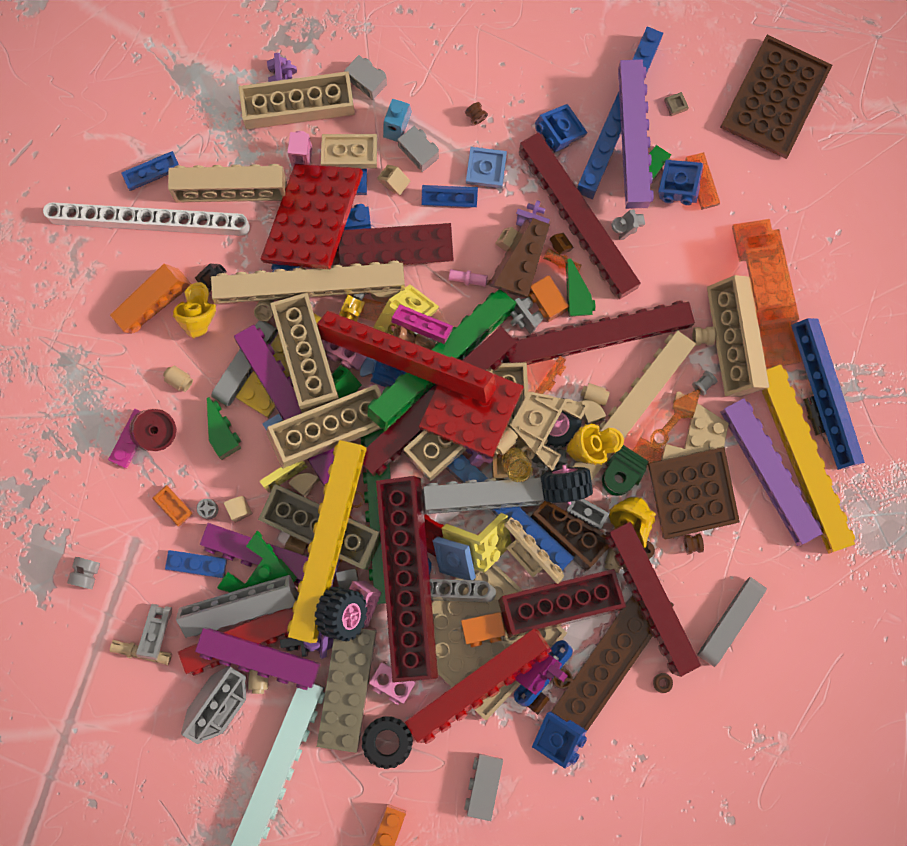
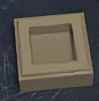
[664,92,689,116]

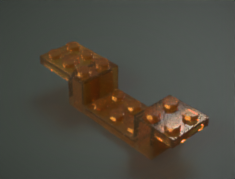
[732,219,801,369]

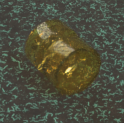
[502,448,533,482]

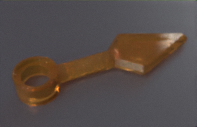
[650,389,700,448]

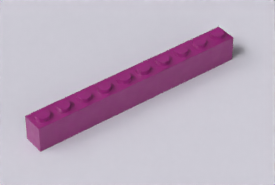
[234,324,334,486]

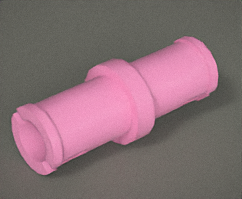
[449,269,488,287]

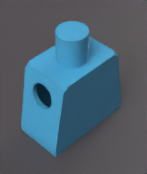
[383,99,412,142]

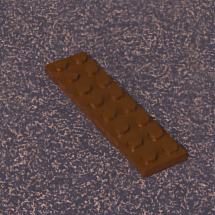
[551,595,674,731]

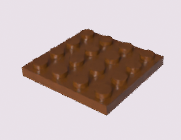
[648,446,740,539]

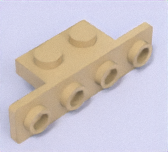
[504,517,564,584]

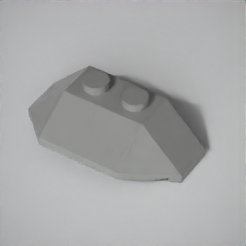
[181,666,246,744]

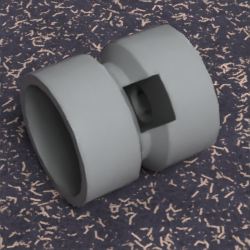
[67,556,100,590]

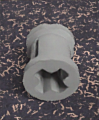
[692,370,718,396]

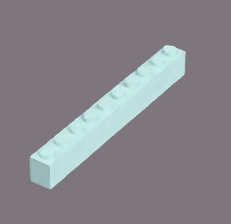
[231,683,325,846]

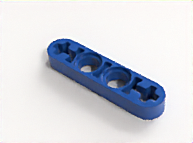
[514,640,573,707]

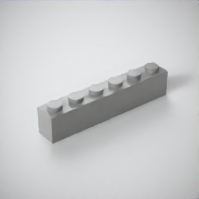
[421,475,544,514]
[176,575,299,638]

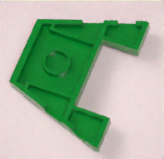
[217,531,297,593]

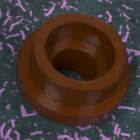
[653,673,673,693]

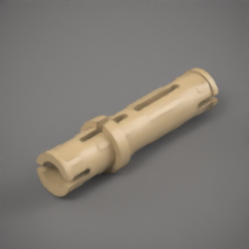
[110,640,172,666]

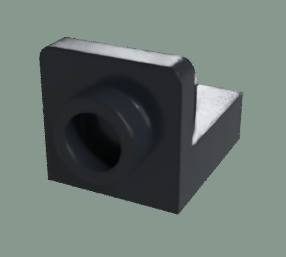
[195,263,227,292]
[280,638,311,657]

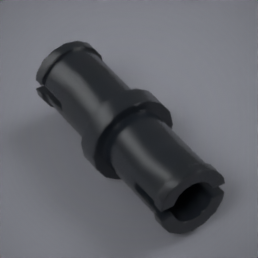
[803,396,825,436]

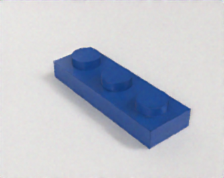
[121,151,179,191]
[422,185,478,207]
[165,550,227,578]

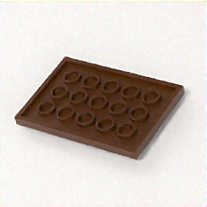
[720,34,833,159]

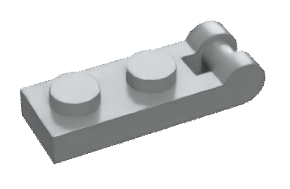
[136,604,172,660]

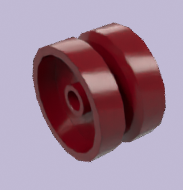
[129,409,177,452]

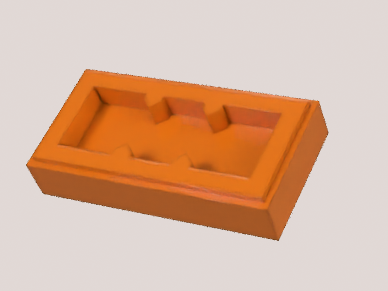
[152,485,194,527]

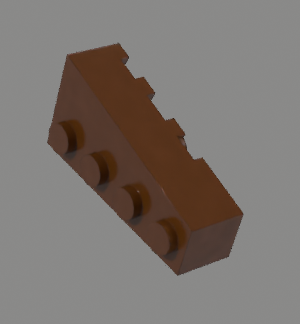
[487,218,550,297]
[530,501,609,571]

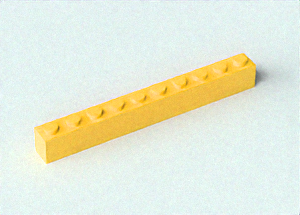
[761,365,855,554]
[287,440,367,643]

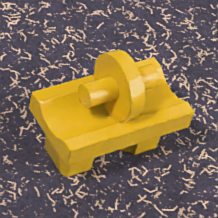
[339,295,365,322]

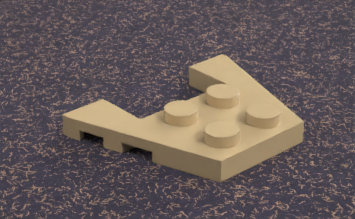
[510,391,589,471]
[661,391,729,460]

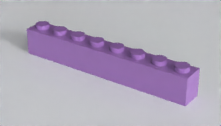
[618,60,654,209]
[720,398,823,546]

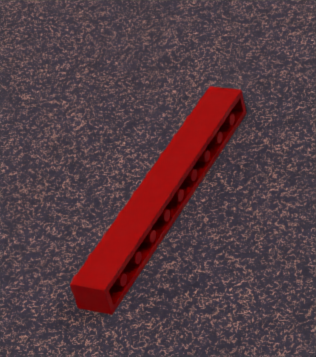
[317,311,496,403]

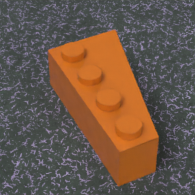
[110,264,191,334]

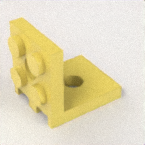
[373,285,439,335]
[260,461,307,492]
[442,513,512,573]

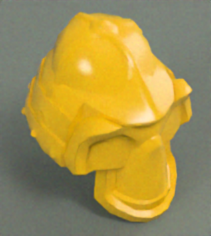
[173,282,216,339]
[566,424,624,465]
[609,497,656,548]

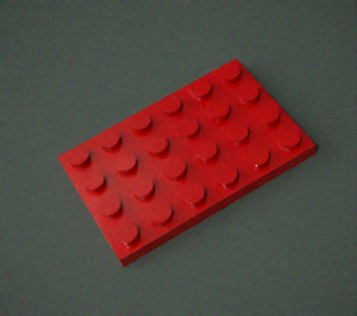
[260,164,363,270]

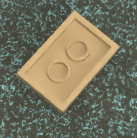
[321,134,377,169]

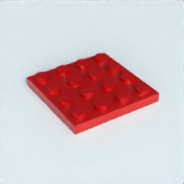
[419,356,524,459]

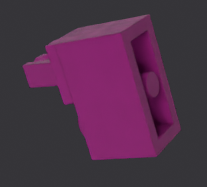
[515,654,568,695]

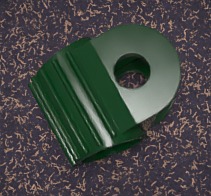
[602,445,649,496]

